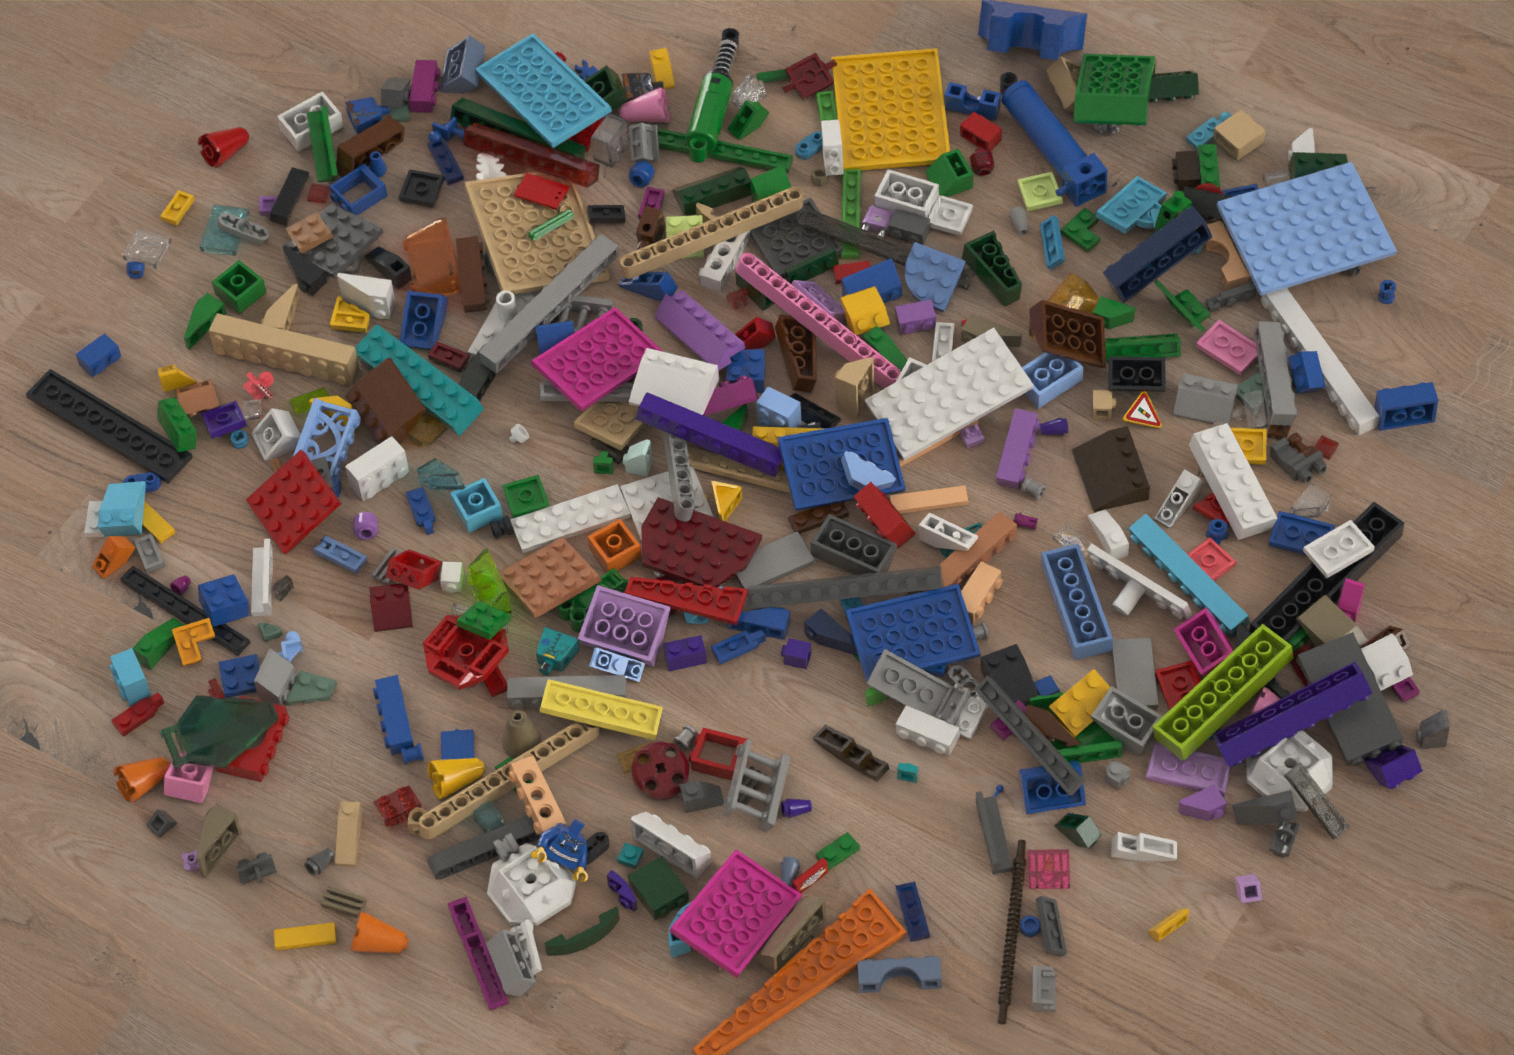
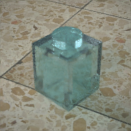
[473,801,505,833]

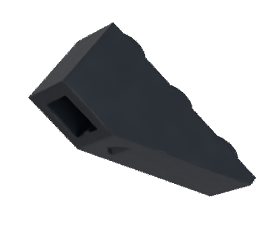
[364,246,412,289]

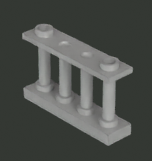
[535,295,614,337]
[723,739,791,832]

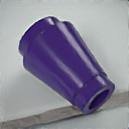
[1040,417,1069,436]
[781,798,812,818]

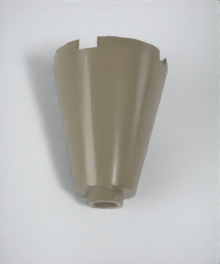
[502,710,542,758]

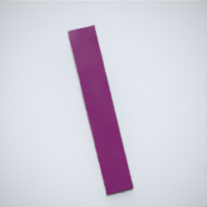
[447,896,509,1011]

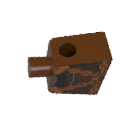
[636,206,666,250]

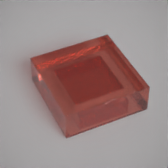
[307,183,330,203]
[1315,435,1339,460]

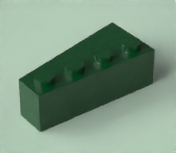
[962,230,1022,306]

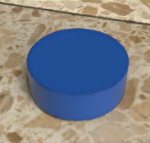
[1020,916,1041,937]

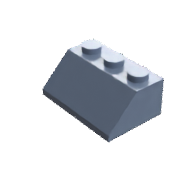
[439,35,485,94]

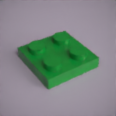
[502,475,550,519]
[457,601,511,640]

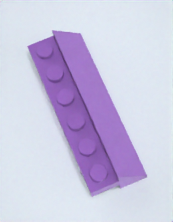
[655,290,745,371]

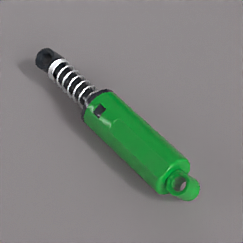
[685,28,739,163]

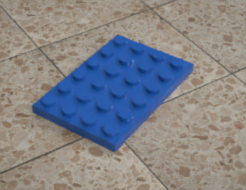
[777,418,906,511]
[845,584,980,683]

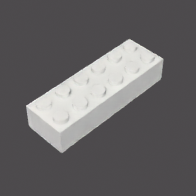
[1189,423,1277,540]

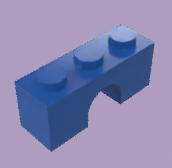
[944,82,1001,120]

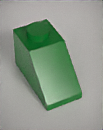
[728,100,770,140]
[1092,296,1135,329]

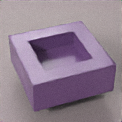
[259,196,277,215]

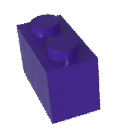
[663,635,707,672]

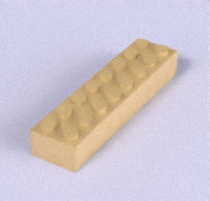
[209,313,360,386]

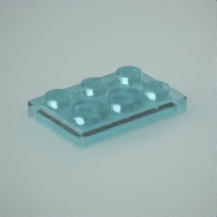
[200,204,249,256]

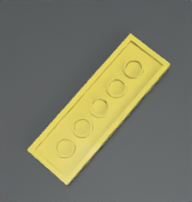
[539,679,663,740]

